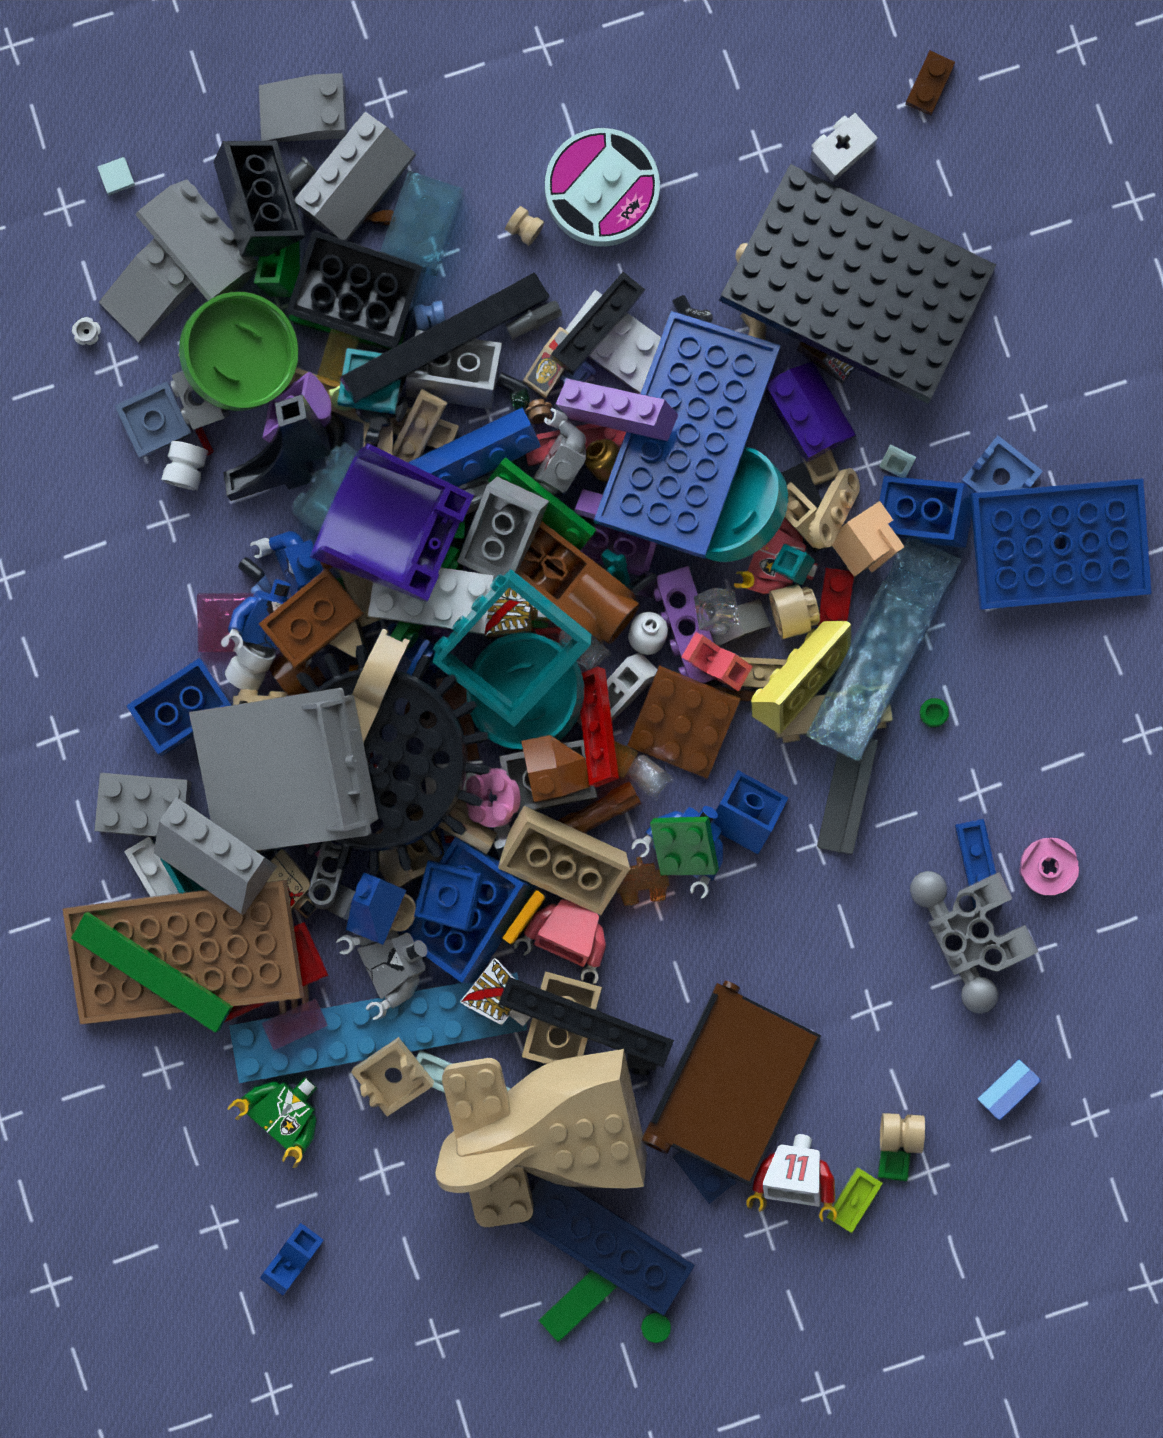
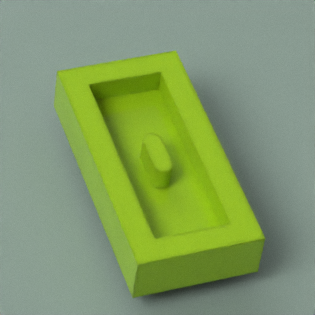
[826,1167,883,1233]

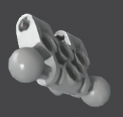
[910,871,1038,1014]

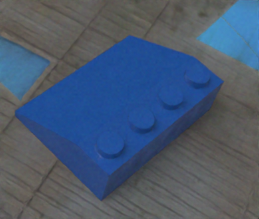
[397,836,536,984]

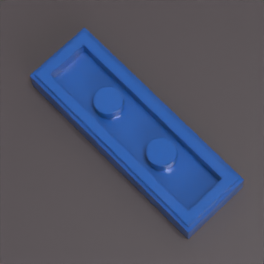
[955,819,996,909]

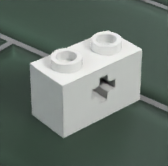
[810,113,878,182]

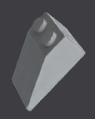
[259,73,347,142]
[99,238,197,343]
[457,477,549,579]

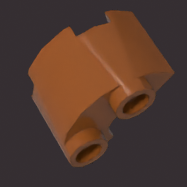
[269,652,327,696]

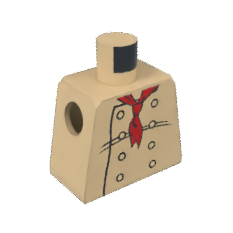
[267,849,317,919]

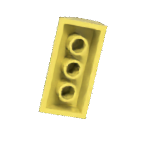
[751,621,851,734]

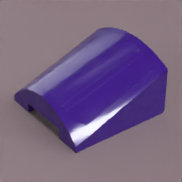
[310,444,474,602]

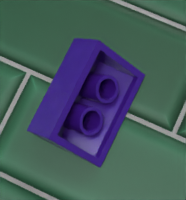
[765,361,856,463]

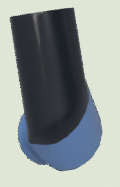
[238,557,271,594]

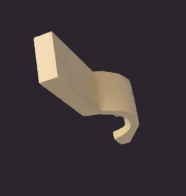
[352,629,410,744]

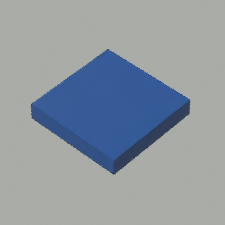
[414,860,484,931]

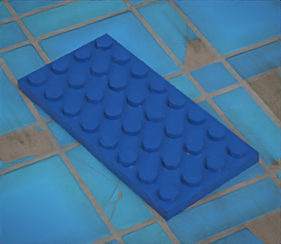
[594,311,781,559]

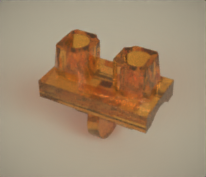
[617,856,670,906]

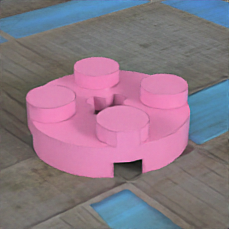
[466,768,521,827]
[1019,838,1079,896]

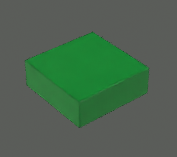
[877,1150,911,1181]

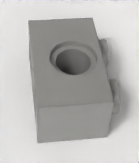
[171,370,230,430]

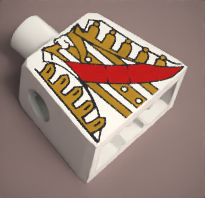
[460,958,530,1026]

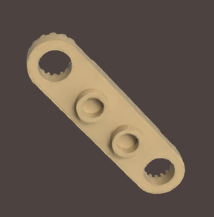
[809,468,860,549]

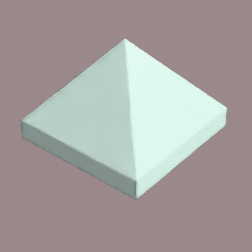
[879,444,916,478]

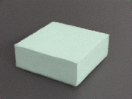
[98,157,135,195]

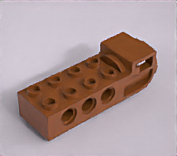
[517,521,640,646]

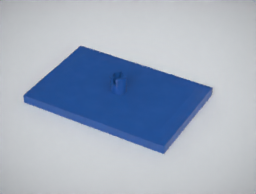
[970,478,1152,610]

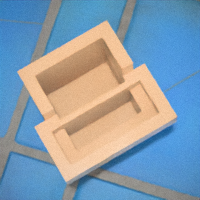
[832,501,904,577]

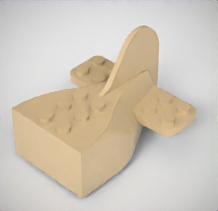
[435,1049,647,1227]

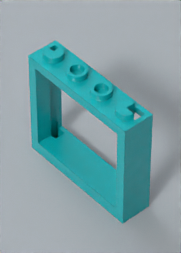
[433,569,592,727]

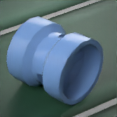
[414,300,445,331]

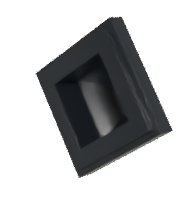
[626,571,657,598]

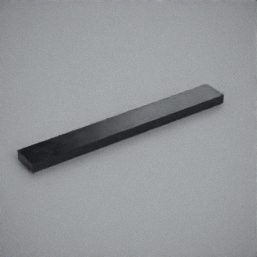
[340,272,550,404]

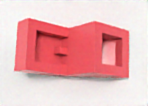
[681,632,753,691]

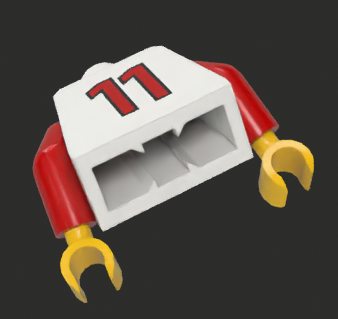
[746,1134,837,1222]

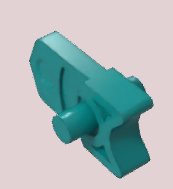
[601,549,631,586]

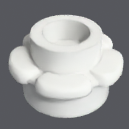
[72,317,101,345]

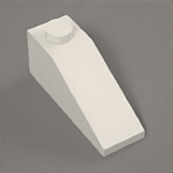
[577,653,657,726]

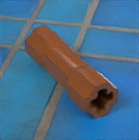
[557,781,641,834]

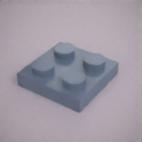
[115,381,192,459]

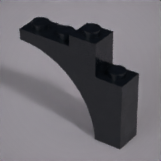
[223,394,331,501]

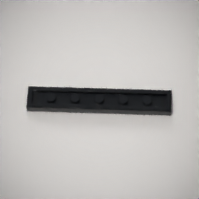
[498,976,674,1068]

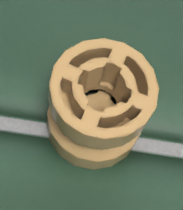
[505,206,545,246]

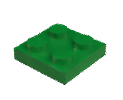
[650,817,719,875]

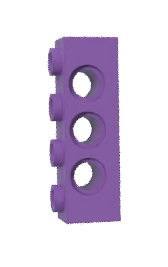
[653,566,717,684]

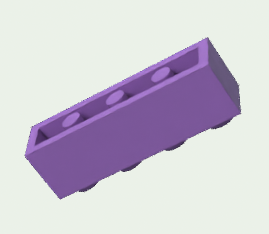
[556,378,678,441]

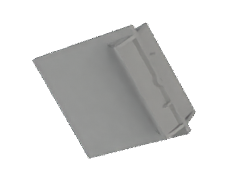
[189,688,378,851]

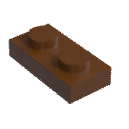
[905,50,955,116]

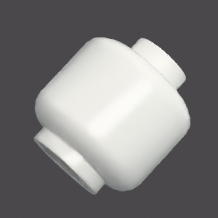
[628,612,668,655]

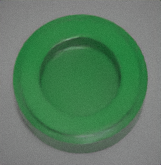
[919,698,949,728]
[641,1312,671,1343]

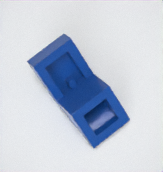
[260,1223,324,1295]

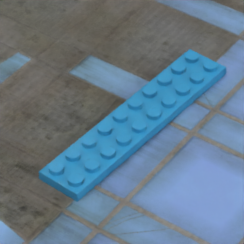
[229,972,528,1083]

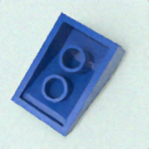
[879,476,976,548]

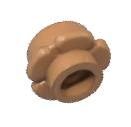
[525,399,552,424]

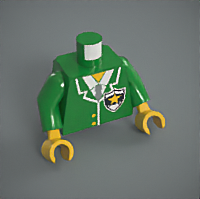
[227,1077,318,1168]

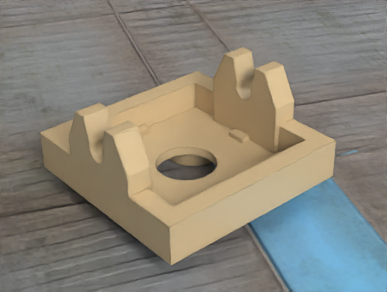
[351,1037,434,1117]

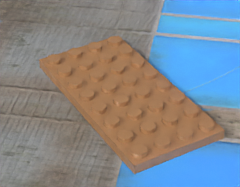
[62,879,304,1024]

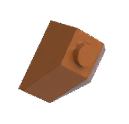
[521,735,591,802]

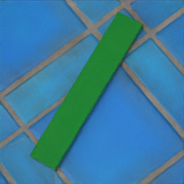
[71,912,233,1033]

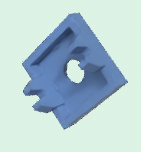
[961,435,1043,493]

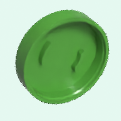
[179,292,298,411]

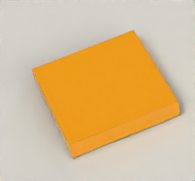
[502,890,545,945]

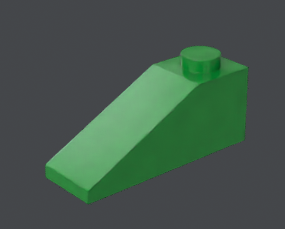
[254,204,300,297]

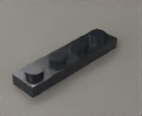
[550,272,645,376]

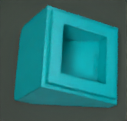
[771,544,815,585]

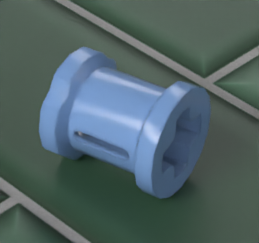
[559,361,596,384]

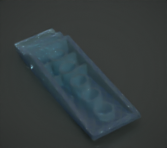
[806,538,962,762]

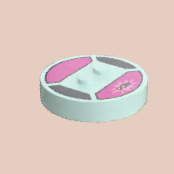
[545,128,660,246]

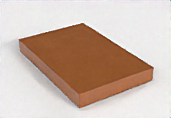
[259,568,365,670]

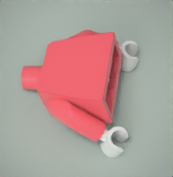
[514,899,606,984]

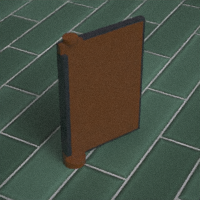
[641,981,821,1186]

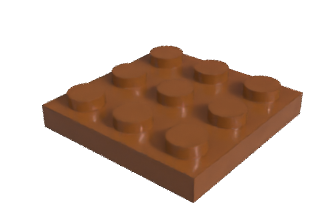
[627,665,741,779]

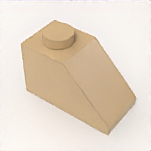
[785,482,823,548]

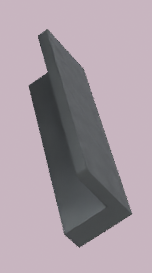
[817,735,878,855]

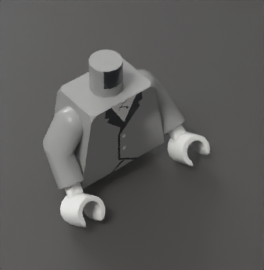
[532,408,586,496]
[336,930,427,1019]

